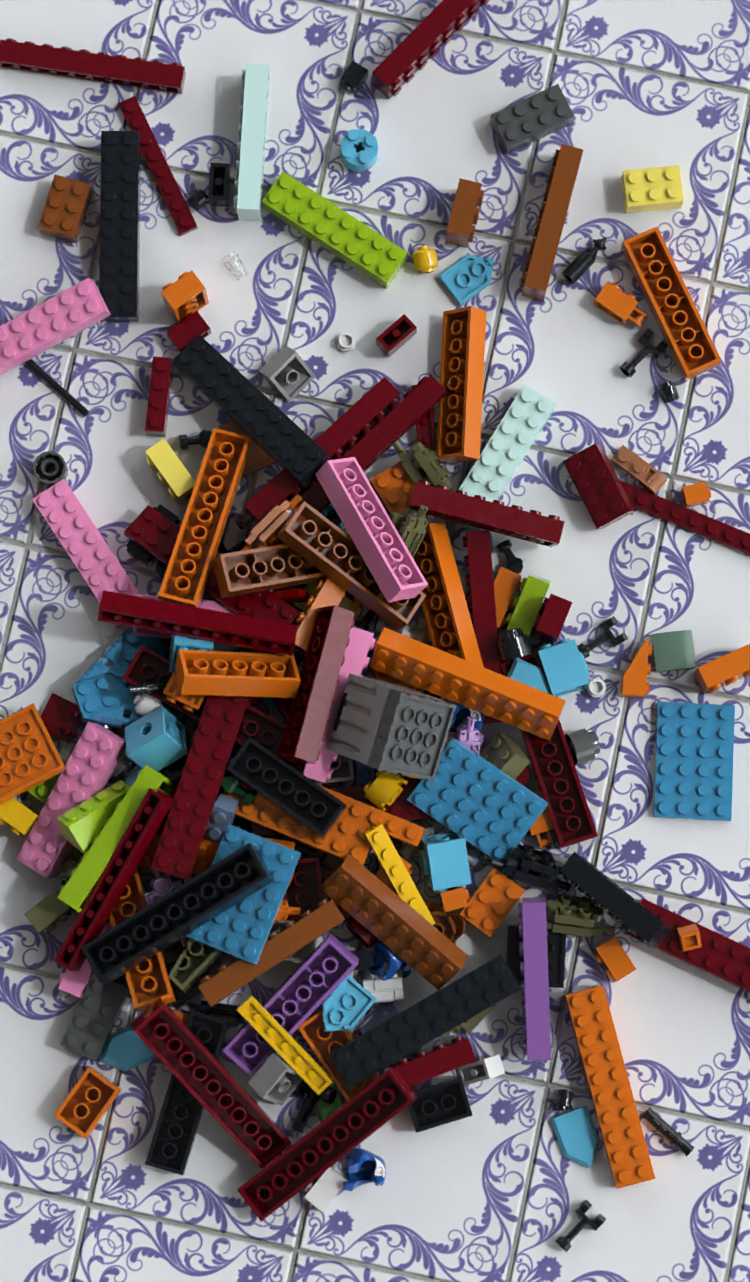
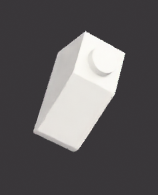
[457,1055,505,1085]

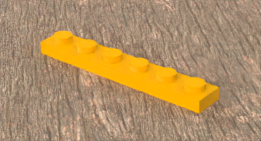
[363,823,436,925]
[237,995,333,1095]

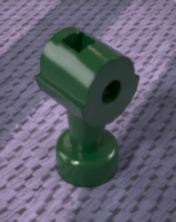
[222,776,258,806]

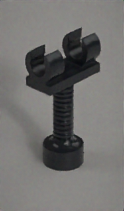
[620,329,668,378]
[577,616,628,659]
[292,1080,337,1104]
[555,1200,606,1252]

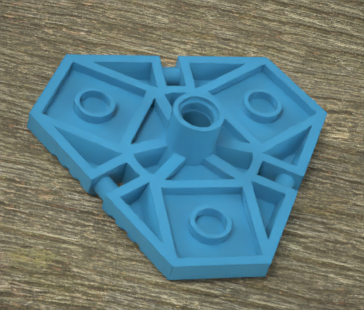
[72,629,184,728]

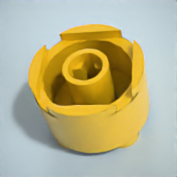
[363,770,408,811]

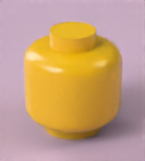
[412,245,438,274]

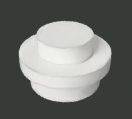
[337,332,356,351]
[587,678,606,698]

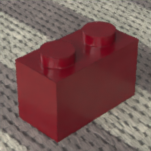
[166,311,211,353]
[376,314,417,358]

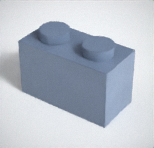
[204,794,239,843]

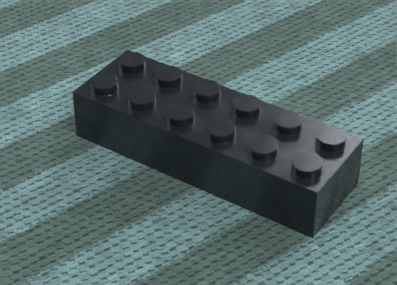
[226,737,347,840]
[560,852,672,948]

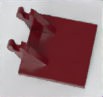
[41,693,83,744]

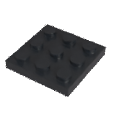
[506,926,566,988]

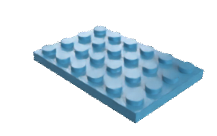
[653,702,735,821]
[407,737,548,862]
[186,825,301,965]

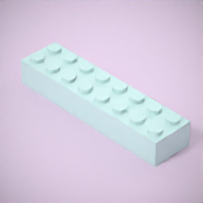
[234,63,270,221]
[453,385,556,531]

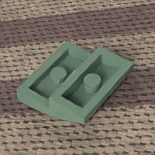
[651,630,697,673]

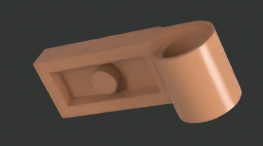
[611,445,667,494]

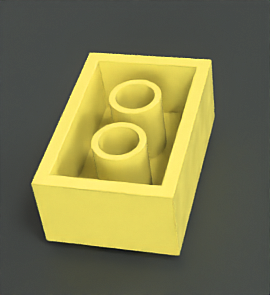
[621,165,684,214]
[145,438,195,504]

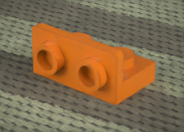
[163,672,206,713]

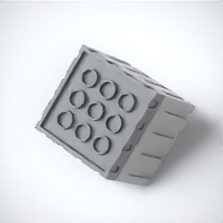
[327,673,457,781]

